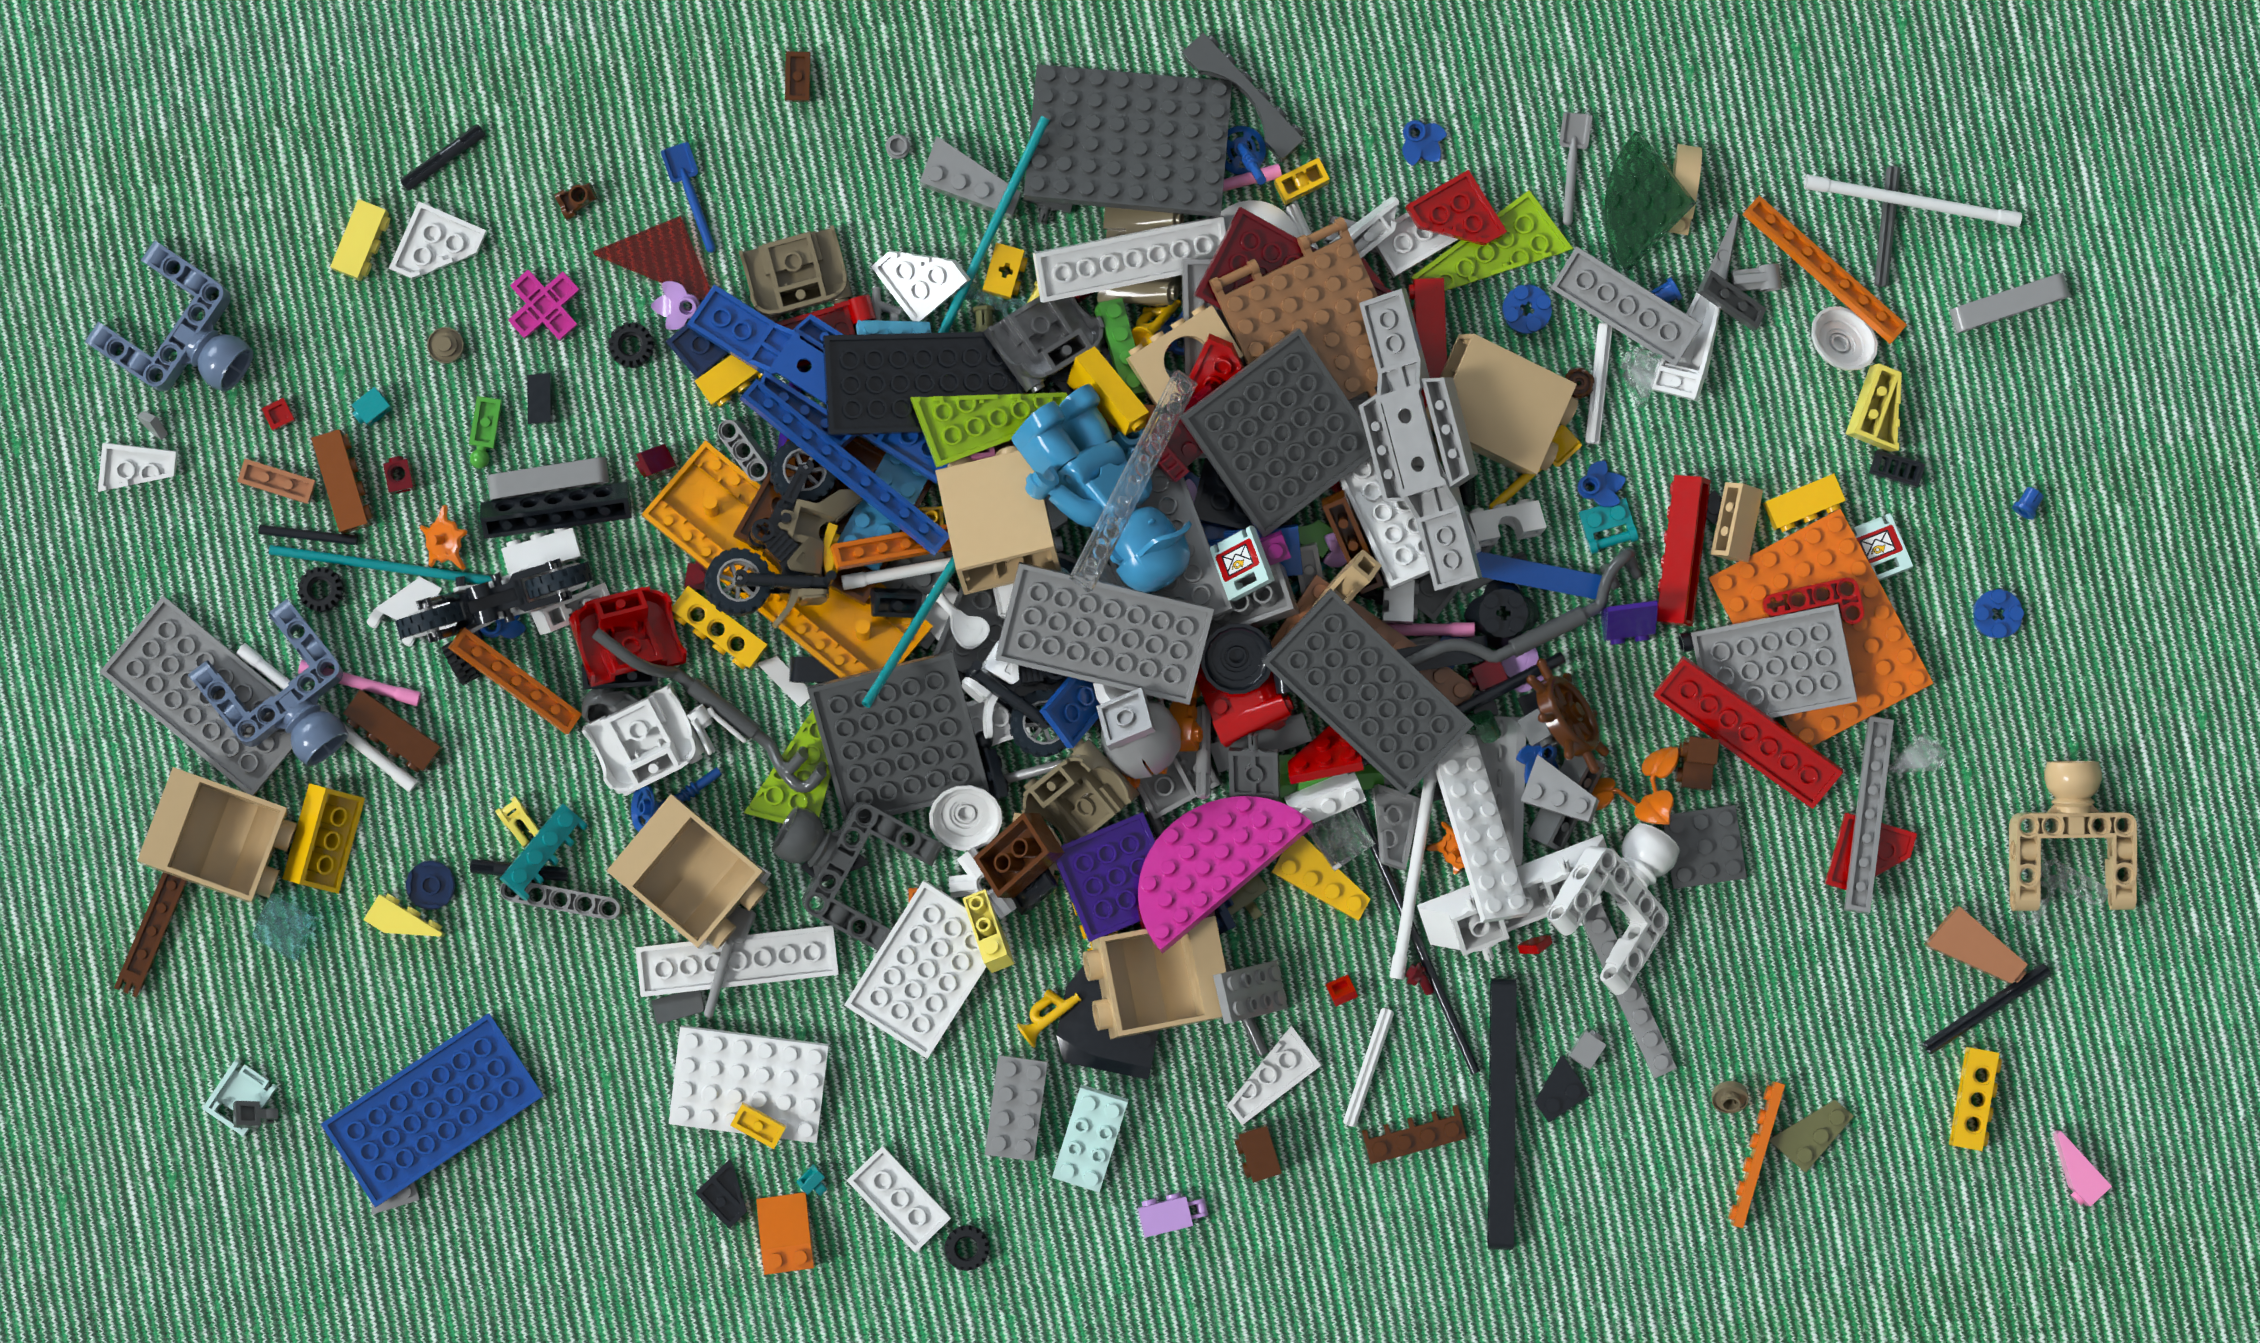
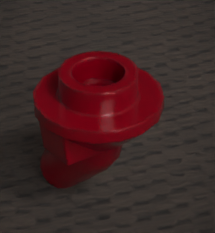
[1405,962,1434,995]

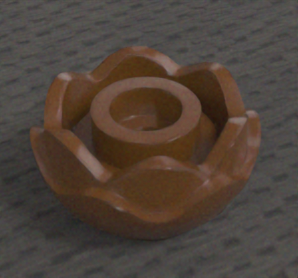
[1565,368,1594,399]

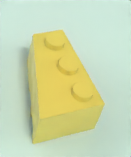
[1845,363,1902,452]

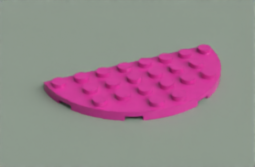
[1138,796,1314,954]

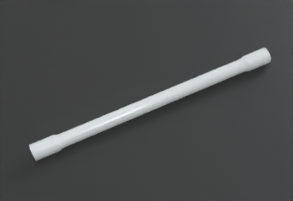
[1804,174,2022,227]
[841,536,1063,590]
[236,643,419,793]
[1389,767,1438,980]

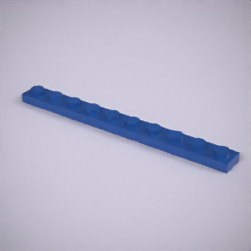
[740,379,949,556]

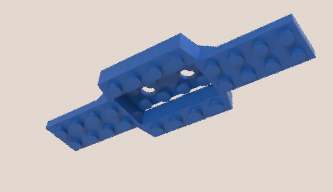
[687,284,949,484]

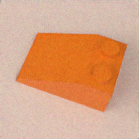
[756,1192,816,1275]

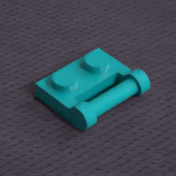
[1578,498,1639,555]

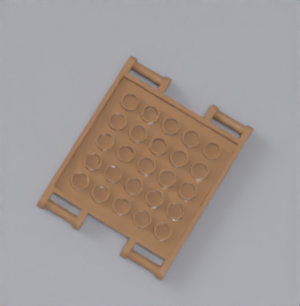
[1209,217,1378,400]

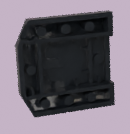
[1056,966,1159,1080]

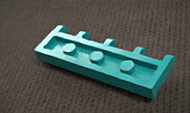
[499,803,588,901]

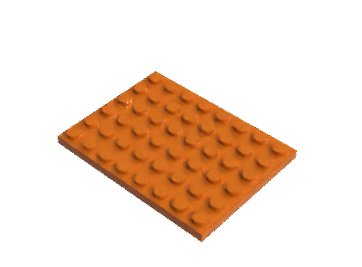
[1708,509,1933,747]

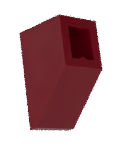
[635,444,678,481]

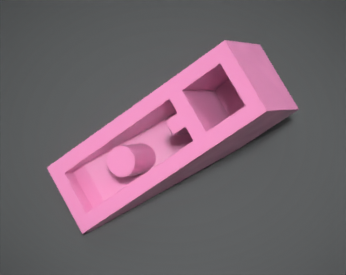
[2053,1130,2112,1207]

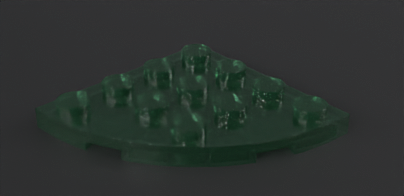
[1604,131,1696,271]

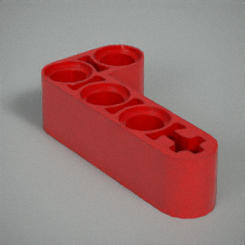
[1762,578,1864,624]

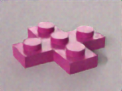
[508,270,580,341]

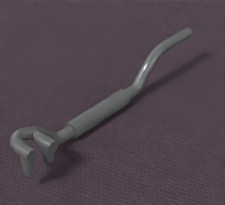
[1405,547,1642,667]
[592,628,828,793]

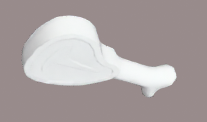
[926,591,990,650]

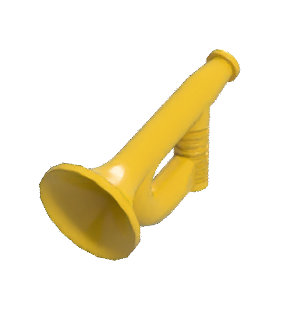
[1131,299,1181,347]
[1017,989,1081,1048]

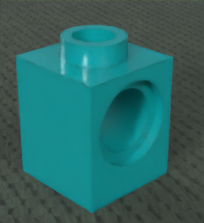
[351,387,393,426]

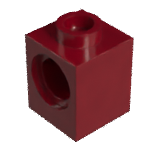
[383,456,417,495]
[1467,660,1508,691]

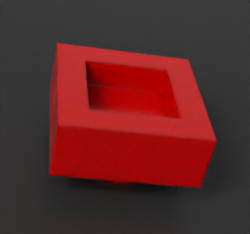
[261,398,296,431]
[1325,974,1358,1007]

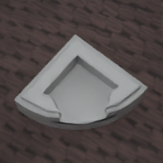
[137,411,168,440]

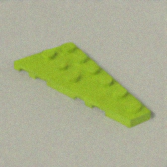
[1411,190,1573,291]
[910,392,1068,468]
[744,710,831,824]

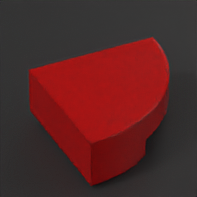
[1517,935,1552,954]

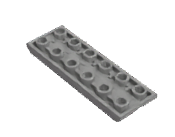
[1476,716,1526,866]

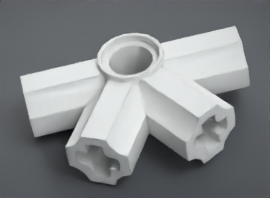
[949,847,1017,920]

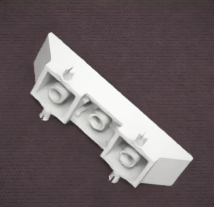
[1417,834,1607,961]

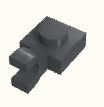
[233,1101,278,1128]

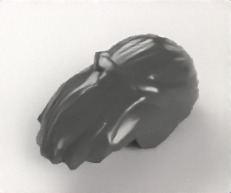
[581,688,641,723]

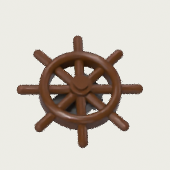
[1518,658,1609,774]

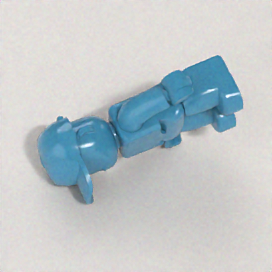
[1012,384,1192,593]

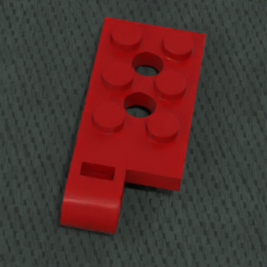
[776,295,877,368]

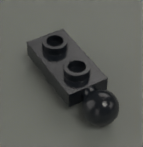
[975,731,1009,802]

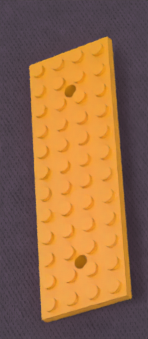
[641,440,933,678]

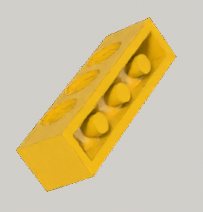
[672,586,769,670]
[1949,1047,2002,1151]

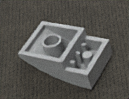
[1137,751,1223,820]

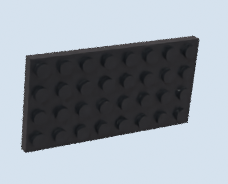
[823,332,1024,436]

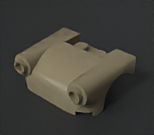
[1097,207,1184,307]
[739,225,853,323]
[1021,739,1140,844]

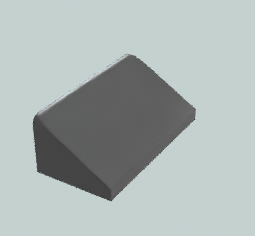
[652,990,705,1025]

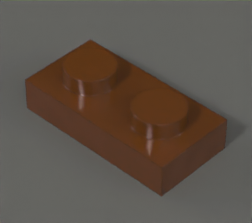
[785,51,811,102]

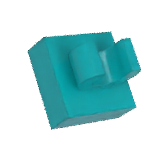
[796,1164,827,1196]

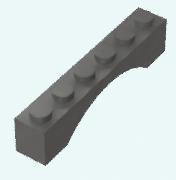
[1181,32,1304,163]

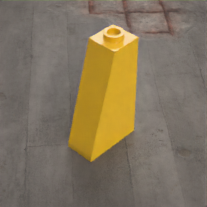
[1067,346,1149,436]

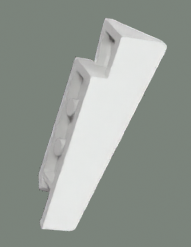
[1328,197,1399,258]

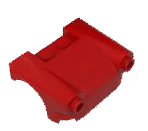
[569,587,687,687]
[1196,630,1294,748]

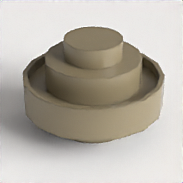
[427,327,464,364]
[1711,1081,1749,1113]

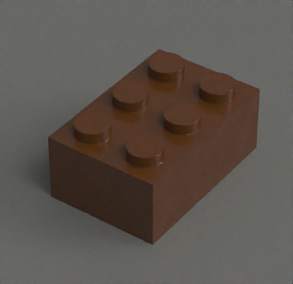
[973,812,1065,898]

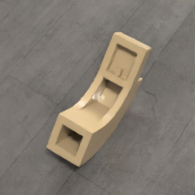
[1664,144,1702,235]
[1313,550,1382,606]

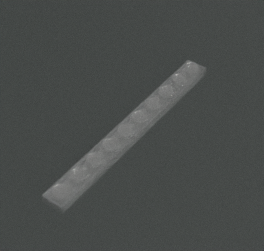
[1069,370,1197,592]

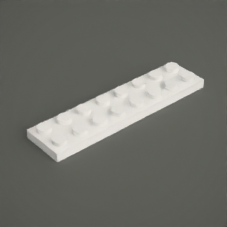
[1033,216,1226,303]
[1434,730,1530,923]
[636,926,839,997]

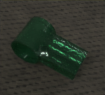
[1465,710,1502,743]

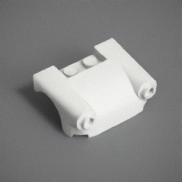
[582,683,705,796]

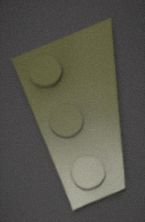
[1769,1100,1854,1173]

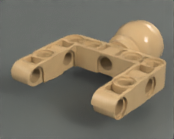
[2009,761,2137,911]

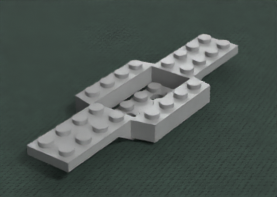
[1359,288,1482,591]

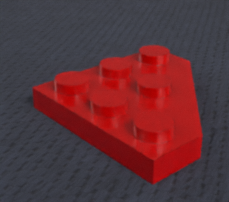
[1405,169,1507,246]
[1181,333,1244,398]
[1288,726,1364,784]
[1824,813,1917,890]

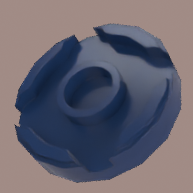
[406,860,456,910]

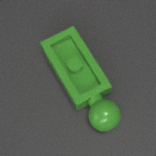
[469,396,502,469]

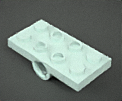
[1052,1084,1129,1192]

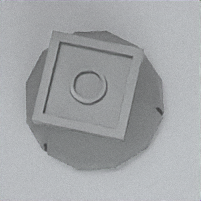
[1096,687,1181,779]

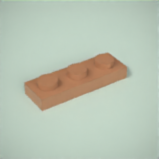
[237,459,317,505]

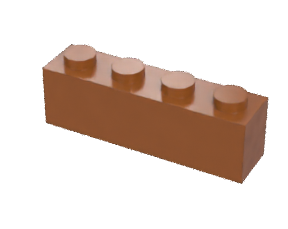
[311,429,373,534]

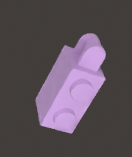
[1138,1192,1209,1238]

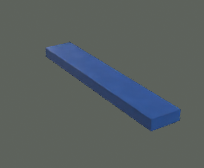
[1476,551,1602,599]

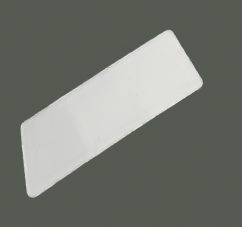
[758,657,810,707]

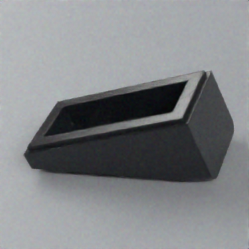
[1869,450,1925,489]

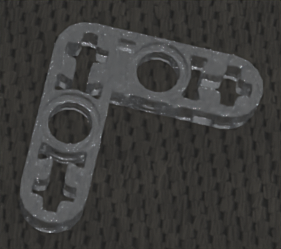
[2016,859,2108,925]

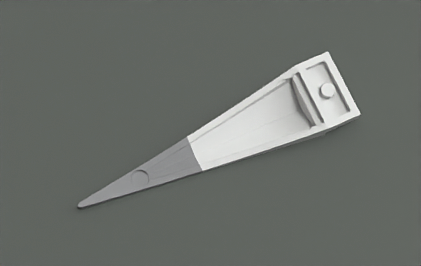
[1650,213,1739,401]

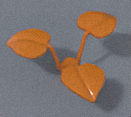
[1591,747,1680,825]

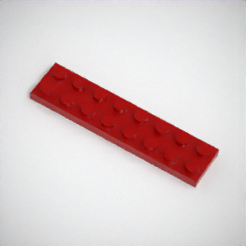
[1653,656,1843,809]

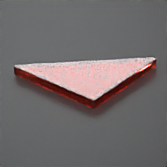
[593,216,710,300]

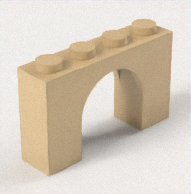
[1126,304,1244,409]

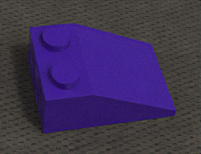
[1600,600,1658,645]

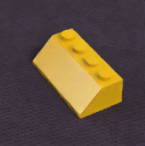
[282,783,365,894]

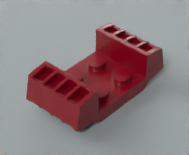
[1138,383,1215,482]

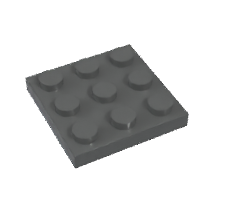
[1662,805,1747,889]

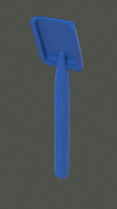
[660,142,716,253]

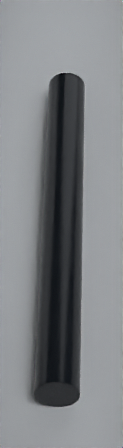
[258,525,358,545]

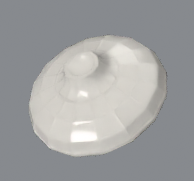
[1811,306,1878,371]
[929,785,1002,851]

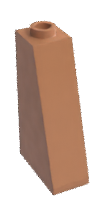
[1924,906,2028,983]

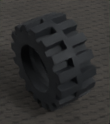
[945,1225,989,1271]

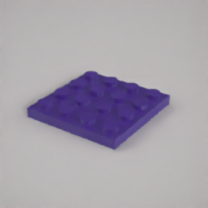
[1055,812,1155,942]

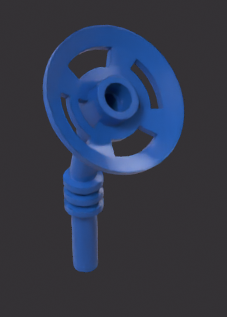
[1225,126,1266,185]
[631,767,722,832]

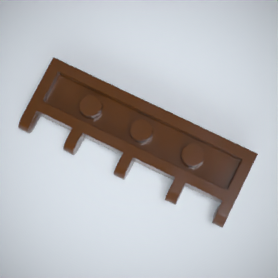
[1362,1105,1467,1164]

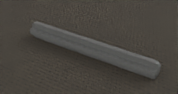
[1874,166,1900,287]

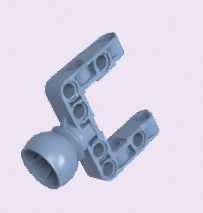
[84,240,253,392]
[188,599,348,767]

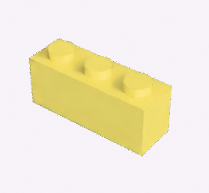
[330,199,390,281]

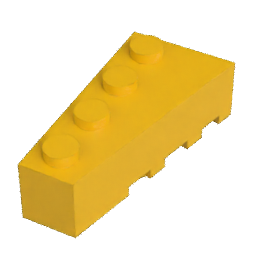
[1271,836,1370,921]

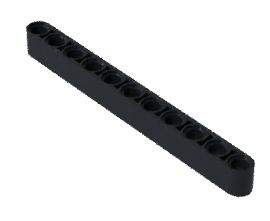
[1487,978,1517,1250]

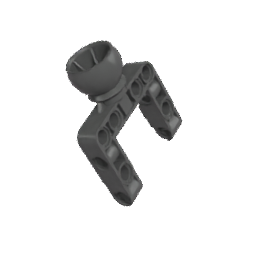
[772,802,944,951]

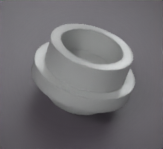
[885,134,910,159]

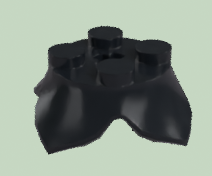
[1464,580,1539,650]

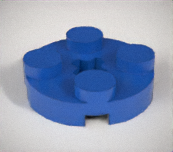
[1502,285,1552,335]
[1973,589,2024,639]

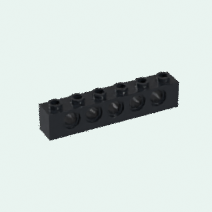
[480,482,632,539]

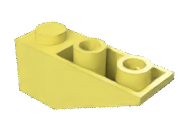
[962,889,1015,973]
[363,893,446,937]

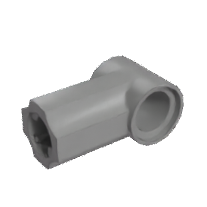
[1731,264,1782,292]

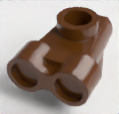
[554,183,598,220]

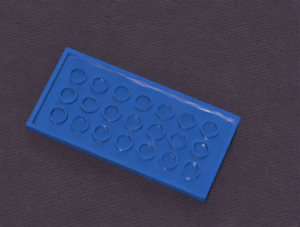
[321,1013,544,1208]

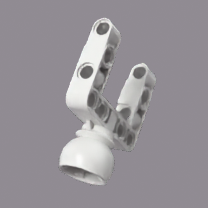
[1547,824,1680,995]

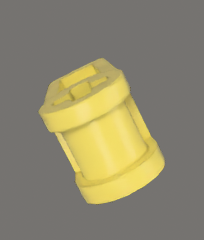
[495,796,539,848]

